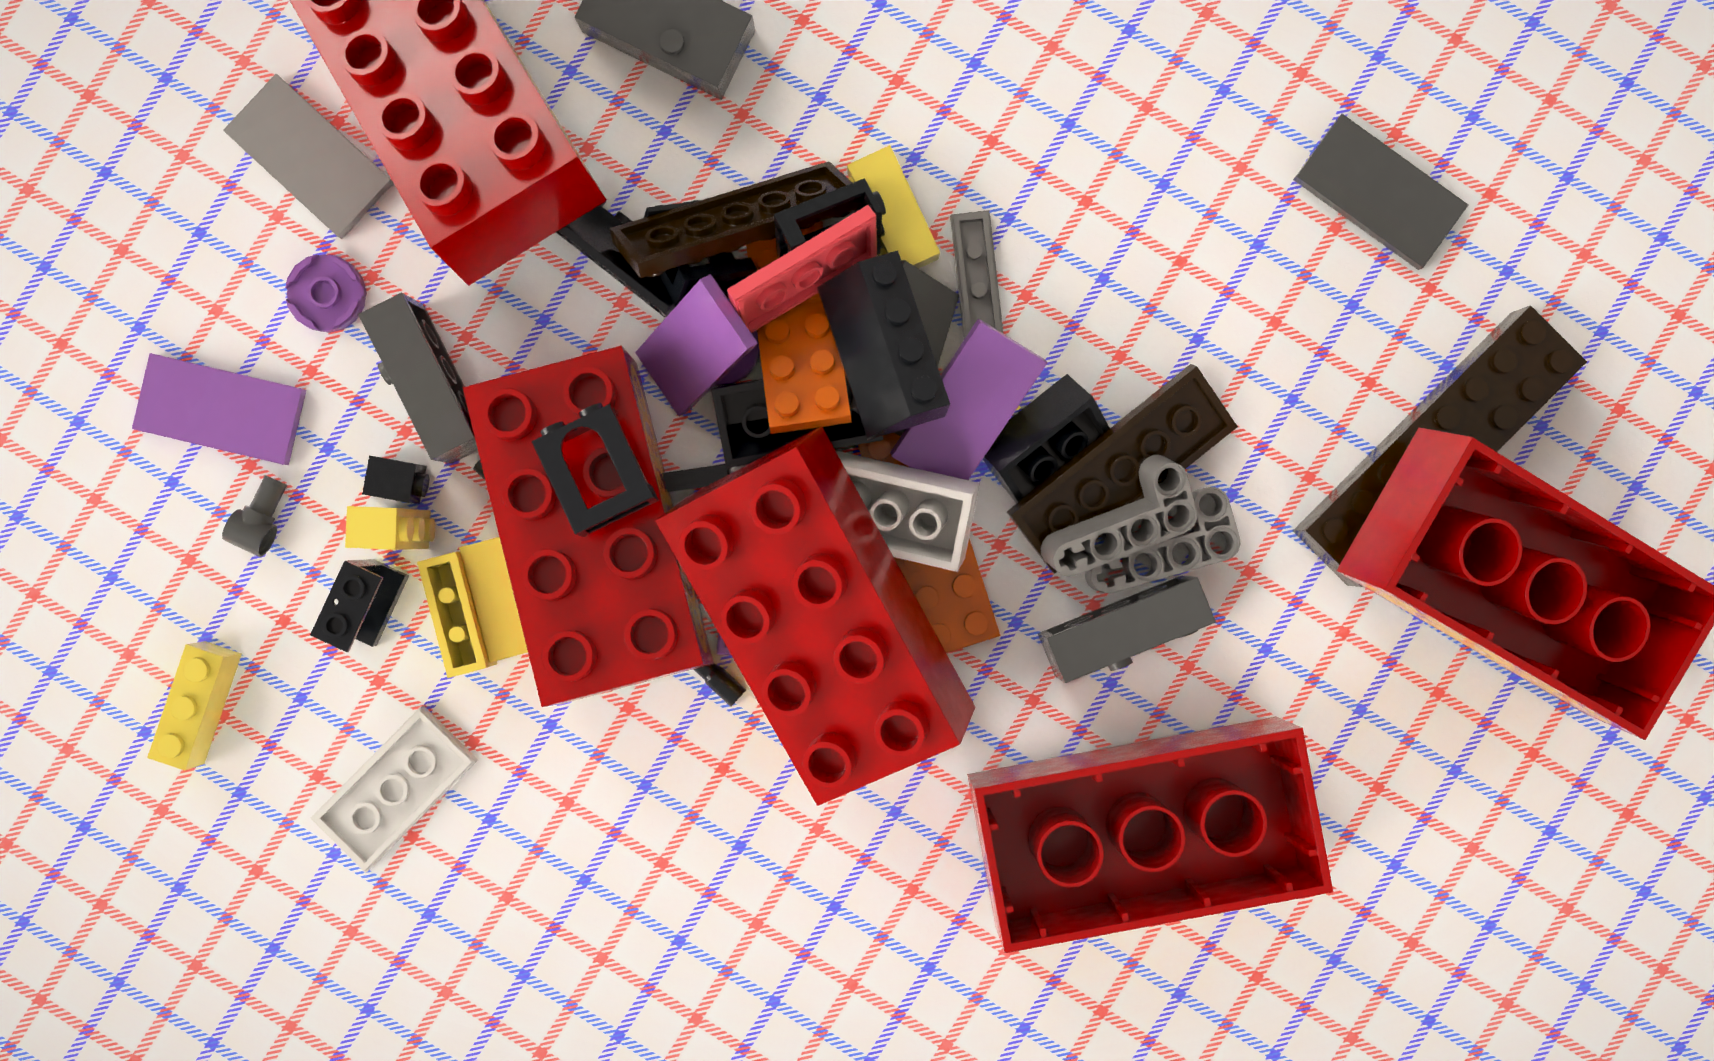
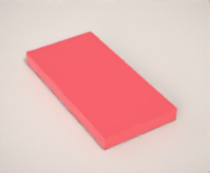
[727,205,877,333]

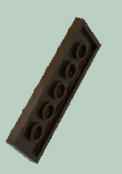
[610,161,858,278]
[1006,364,1238,574]

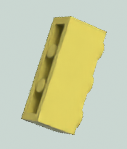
[847,145,940,269]
[345,506,436,550]
[459,537,528,662]
[417,551,498,678]
[147,641,242,771]

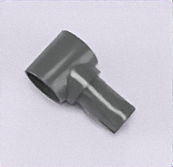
[222,475,288,557]

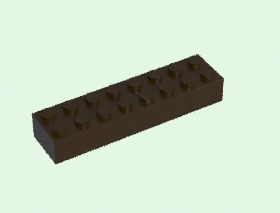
[1293,305,1587,587]

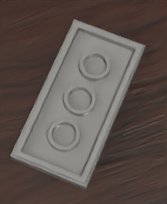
[223,74,393,239]

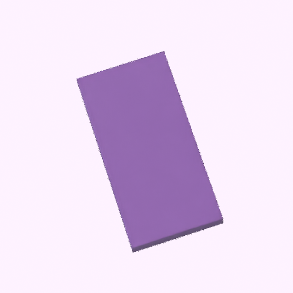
[635,274,758,416]
[890,319,1047,480]
[132,353,307,465]

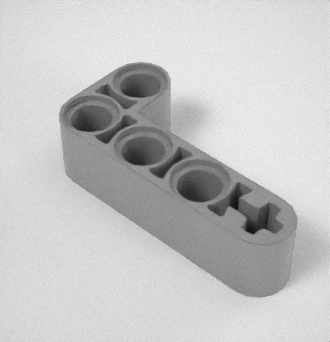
[1041,455,1197,577]
[1085,487,1241,593]

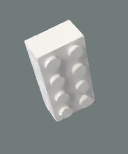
[836,451,980,572]

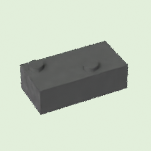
[574,0,755,100]
[358,292,478,464]
[1037,575,1216,683]

